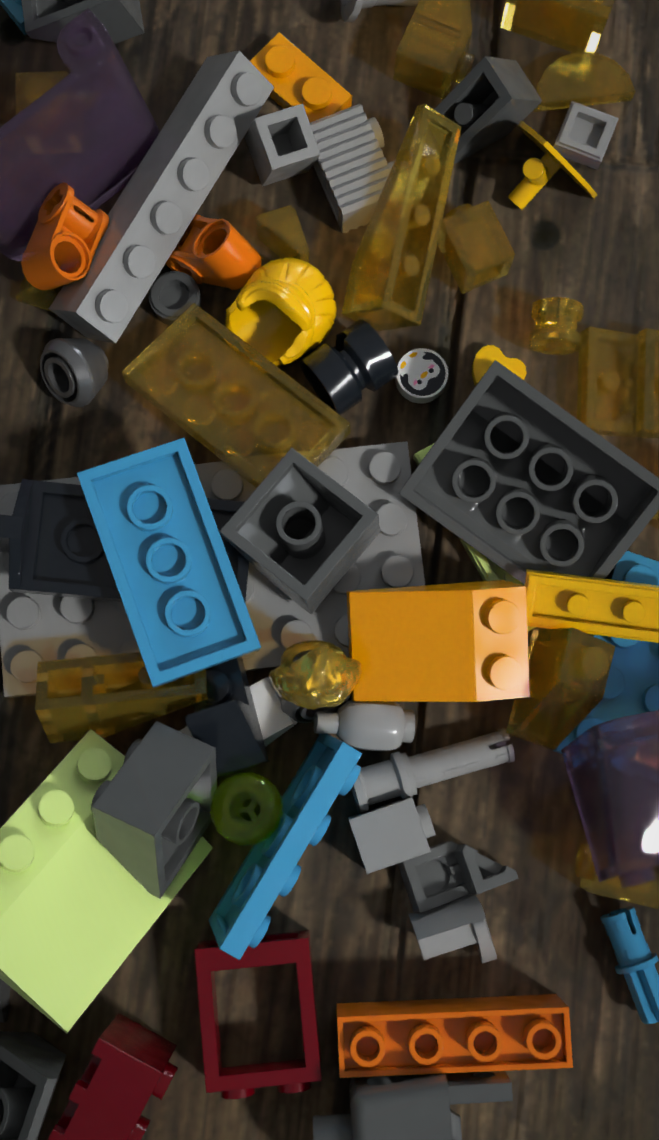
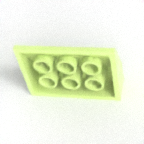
[0,729,213,1033]

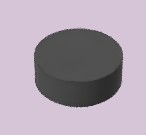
[149,271,202,326]

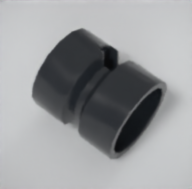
[299,319,398,417]

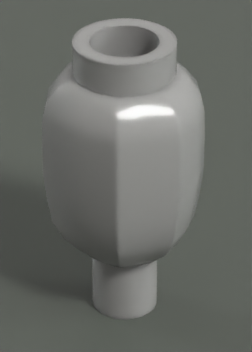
[313,699,415,751]

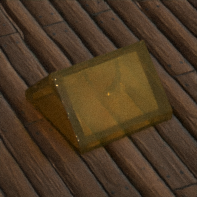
[500,0,615,59]

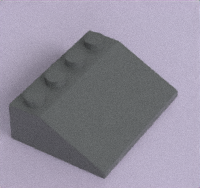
[398,360,659,584]

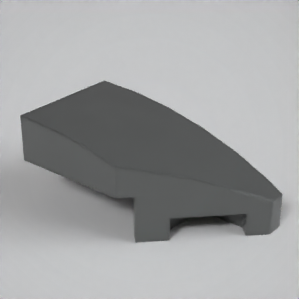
[398,841,519,913]

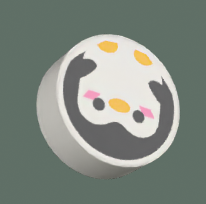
[395,348,448,403]

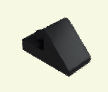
[185,656,269,778]

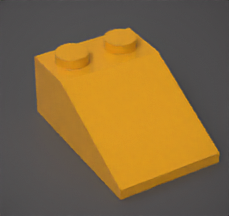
[346,580,530,702]

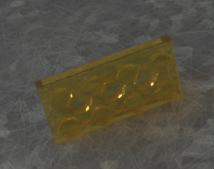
[122,303,351,488]

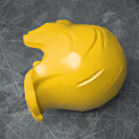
[225,257,337,369]

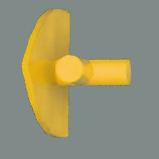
[507,121,597,210]

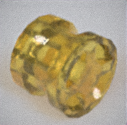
[529,297,584,355]

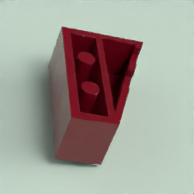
[48,1014,178,1140]

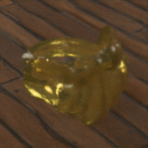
[269,640,361,709]

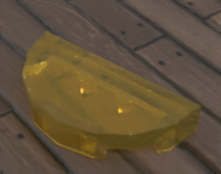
[534,51,636,112]

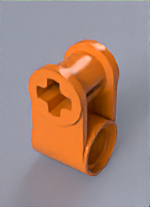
[21,182,109,290]
[165,214,262,290]

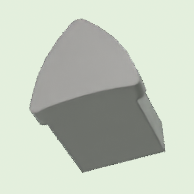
[408,894,497,964]

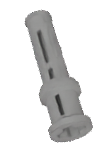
[351,728,515,814]

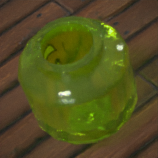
[210,772,285,846]

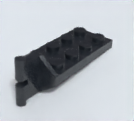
[0,479,249,602]

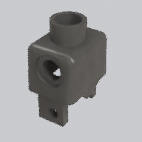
[313,1071,513,1140]

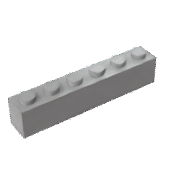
[49,50,274,343]

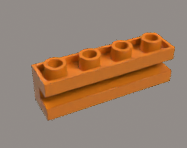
[337,994,573,1078]

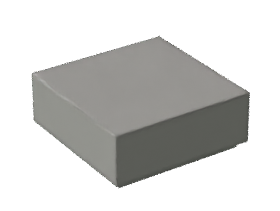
[553,101,619,170]

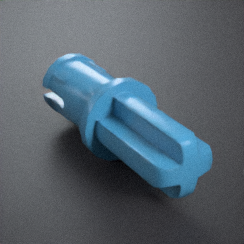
[600,906,659,1024]

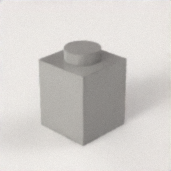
[245,103,321,187]
[348,797,436,874]

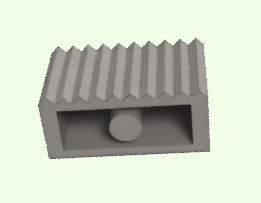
[310,104,404,233]

